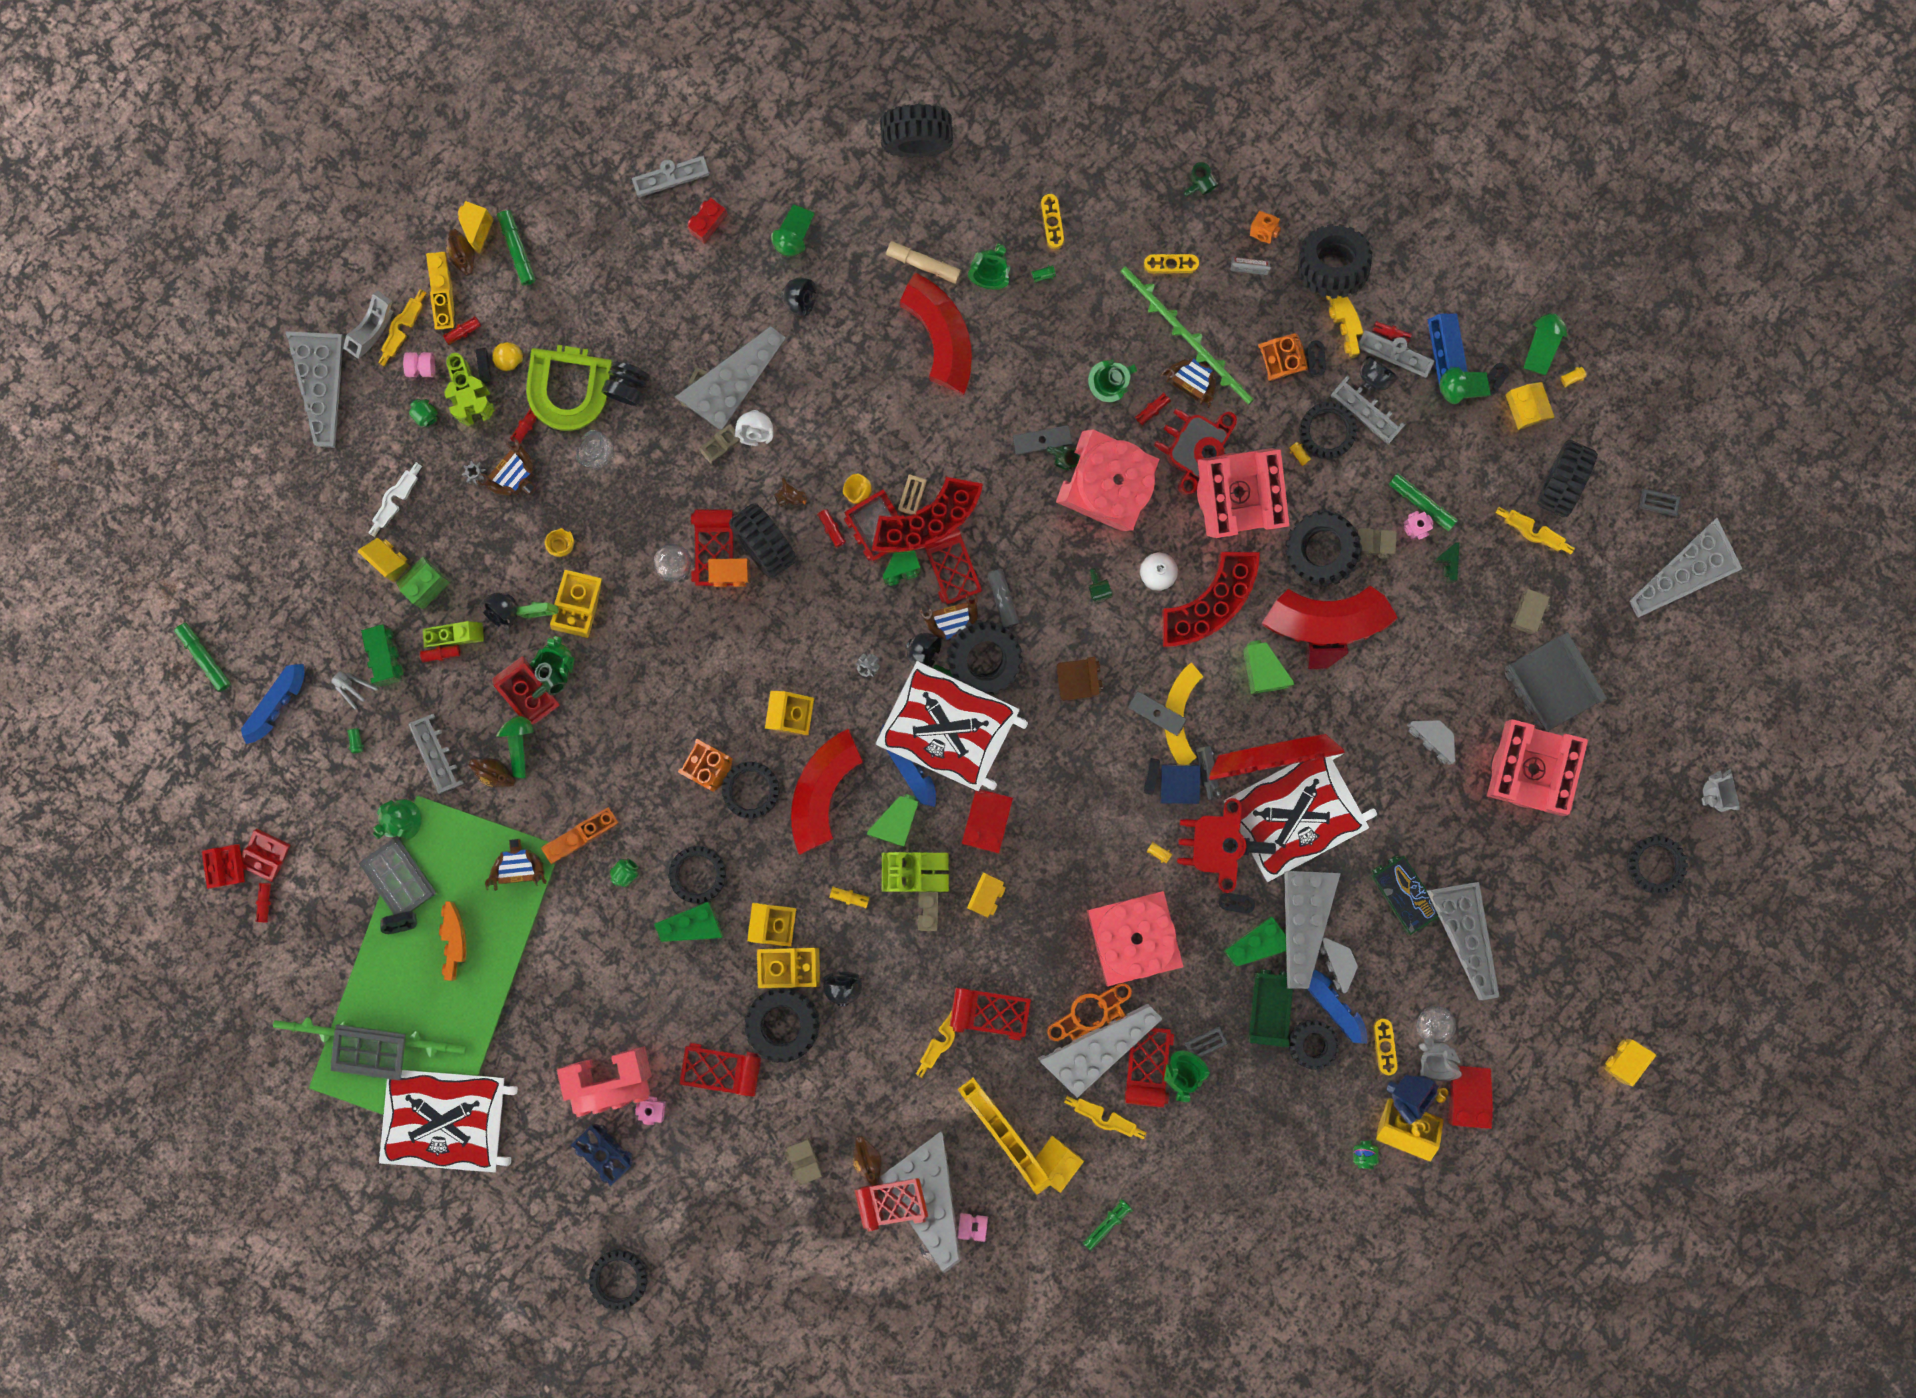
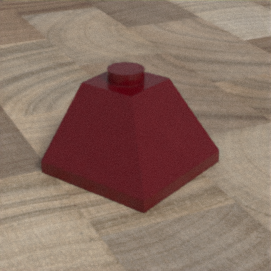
[1305,641,1349,669]

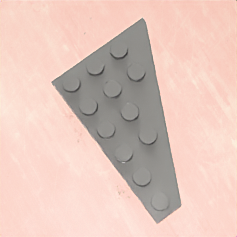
[880,1132,960,1273]

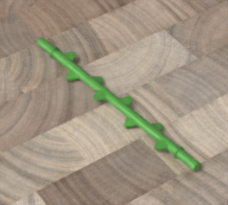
[1121,266,1254,405]
[273,1017,467,1057]

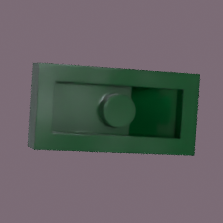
[1433,542,1460,583]

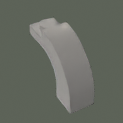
[343,291,393,359]

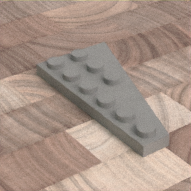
[674,326,786,430]
[285,331,344,448]
[1629,518,1742,618]
[1284,871,1341,989]
[1427,882,1499,1000]
[1038,1004,1162,1098]

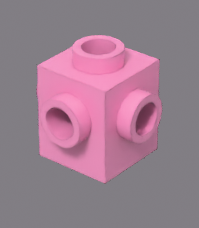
[1404,511,1433,540]
[635,1096,666,1125]

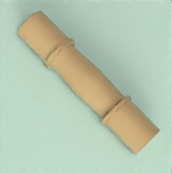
[886,241,961,284]

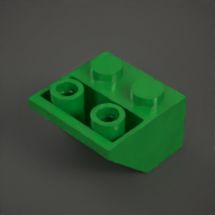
[883,550,921,586]

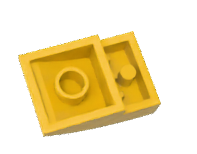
[550,570,602,638]
[757,948,820,988]

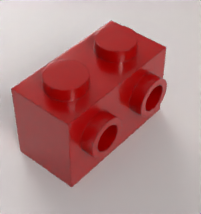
[687,197,728,244]

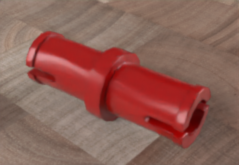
[443,316,482,346]
[1372,320,1412,345]
[1135,392,1171,426]
[510,408,537,445]
[817,509,846,548]
[420,644,461,663]
[255,883,272,923]

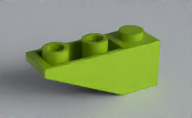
[422,621,484,648]

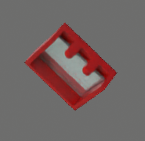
[844,489,899,563]

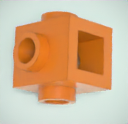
[1250,210,1281,244]

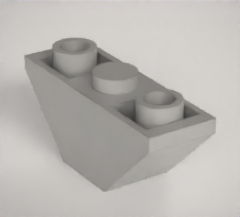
[1407,720,1455,765]
[1319,937,1358,994]

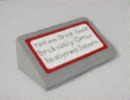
[1230,257,1270,275]

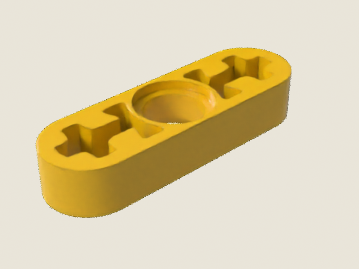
[1041,194,1064,250]
[1144,254,1199,274]
[1373,1018,1398,1075]

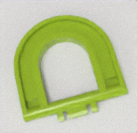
[526,345,612,431]

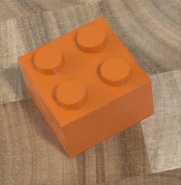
[708,558,751,587]

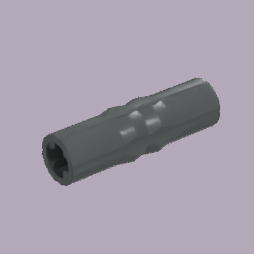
[987,569,1019,628]

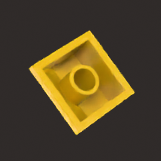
[458,201,494,254]
[1506,382,1555,430]
[357,538,410,582]
[765,691,814,735]
[967,873,1006,917]
[747,903,796,947]
[1604,1039,1656,1086]
[1035,1136,1084,1193]

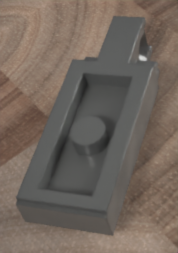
[1196,746,1222,800]

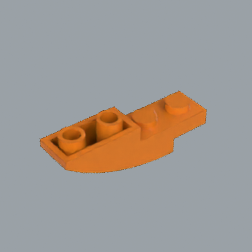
[541,807,618,865]
[439,901,466,981]

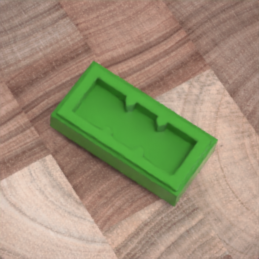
[516,602,558,619]

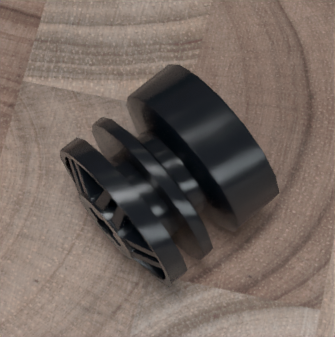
[601,361,650,407]

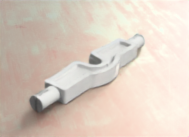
[368,462,423,537]

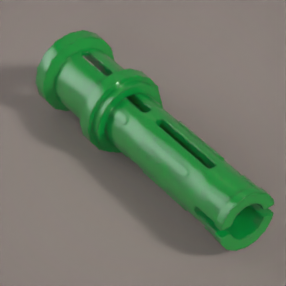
[1083,1198,1134,1251]

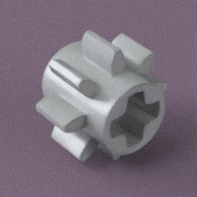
[462,461,487,485]
[856,653,881,677]

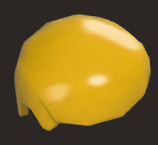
[492,342,523,371]
[843,473,872,504]
[544,528,574,557]

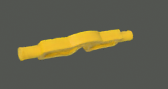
[378,289,427,367]
[1495,506,1575,555]
[915,1011,955,1078]
[1064,1095,1147,1140]

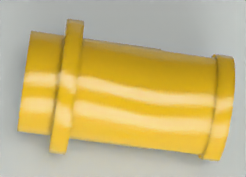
[1560,367,1587,387]
[1289,441,1311,466]
[1147,842,1172,864]

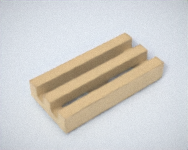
[898,475,927,515]

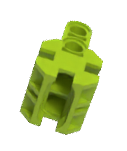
[444,353,495,426]
[882,852,949,892]

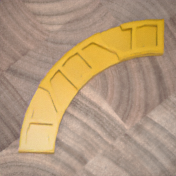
[1164,662,1204,765]

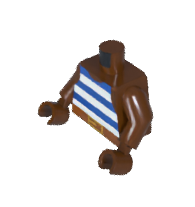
[1160,358,1216,408]
[475,437,537,496]
[919,594,978,642]
[485,839,547,891]

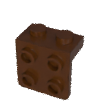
[1056,656,1103,701]

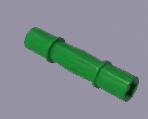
[497,210,536,286]
[1388,473,1458,532]
[174,622,231,692]

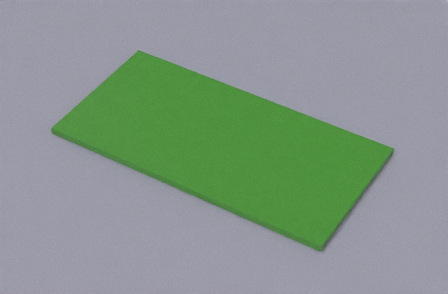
[309,795,556,1115]

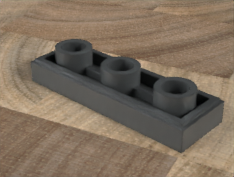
[1012,425,1072,455]
[1128,691,1188,736]

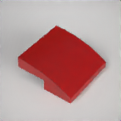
[241,829,291,882]
[202,844,245,889]

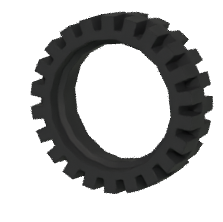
[1299,401,1357,460]
[722,762,780,819]
[1627,836,1688,893]
[668,846,727,903]
[588,1250,648,1310]

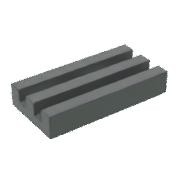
[1638,489,1681,516]
[1184,1026,1228,1057]

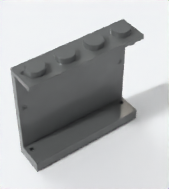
[1504,632,1607,732]

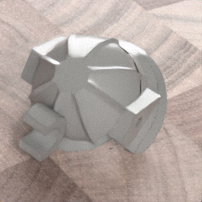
[1702,768,1740,812]
[1419,1037,1462,1081]

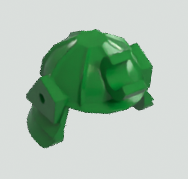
[968,243,1011,290]
[1088,359,1137,402]
[530,636,574,683]
[373,799,421,840]
[1164,1051,1210,1103]

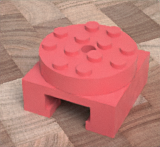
[1056,429,1160,531]
[1197,448,1289,538]
[1487,719,1588,816]
[1087,891,1183,986]
[557,1046,652,1117]

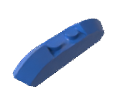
[241,664,304,744]
[880,724,936,807]
[1307,969,1368,1044]

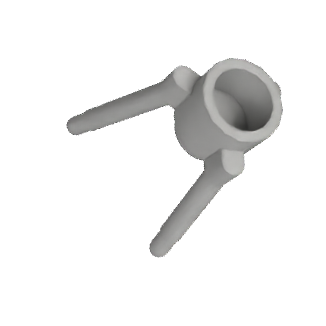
[332,671,378,709]

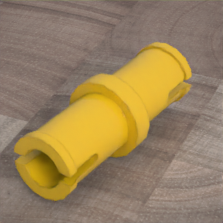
[829,886,869,908]

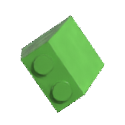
[396,556,450,610]
[1243,640,1294,695]
[867,794,919,847]

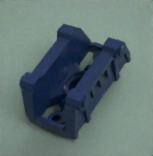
[571,1124,633,1187]

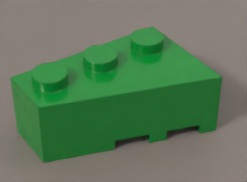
[361,624,404,687]
[654,902,725,942]
[1223,916,1286,967]

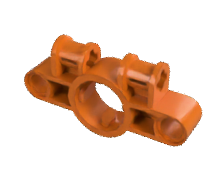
[1047,983,1132,1041]

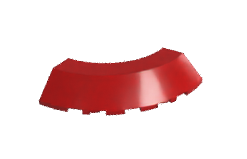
[900,273,972,395]
[872,477,984,552]
[1162,552,1260,647]
[1262,585,1398,646]
[791,729,864,855]
[1209,734,1345,780]

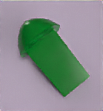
[771,204,815,256]
[1523,313,1568,375]
[1439,367,1491,404]
[496,716,533,778]

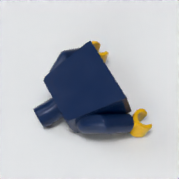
[1387,1075,1449,1137]

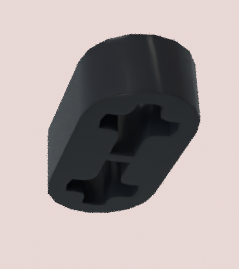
[1306,340,1326,378]
[476,347,492,384]
[1486,363,1509,397]
[1143,758,1160,795]
[1218,893,1255,913]
[380,911,417,934]

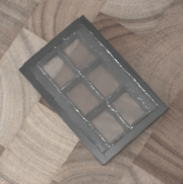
[359,836,436,914]
[331,1024,406,1080]

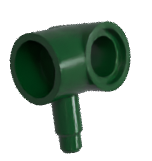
[1183,162,1218,197]
[1047,446,1081,471]
[1088,568,1113,603]
[532,663,566,699]

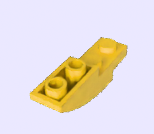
[426,252,455,330]
[1326,296,1363,358]

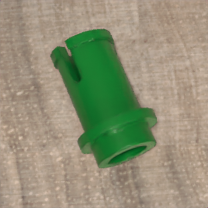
[1031,265,1056,283]
[347,728,364,754]

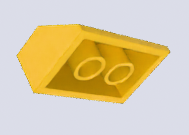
[1376,1098,1444,1161]

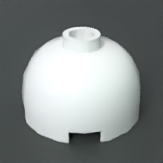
[735,410,773,446]
[1140,552,1178,591]

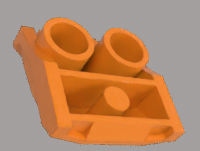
[1258,333,1308,381]
[678,739,732,792]

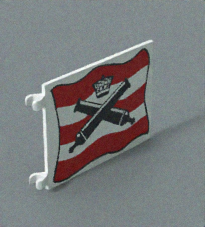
[875,661,1028,791]
[1223,754,1377,882]
[379,1070,518,1172]

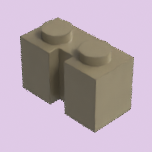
[1356,528,1397,559]
[1511,589,1550,635]
[918,892,938,931]
[785,1138,823,1185]

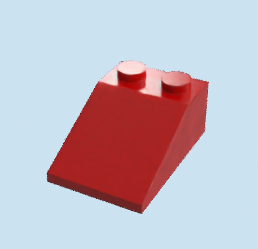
[492,656,560,726]
[962,789,1013,854]
[1448,1066,1493,1129]

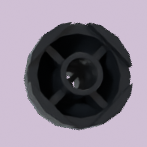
[781,278,816,316]
[1359,355,1398,391]
[479,593,517,630]
[906,633,941,667]
[823,972,862,1006]

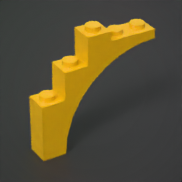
[958,1078,1052,1195]

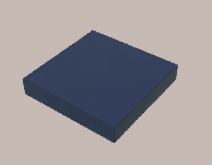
[1160,764,1200,804]

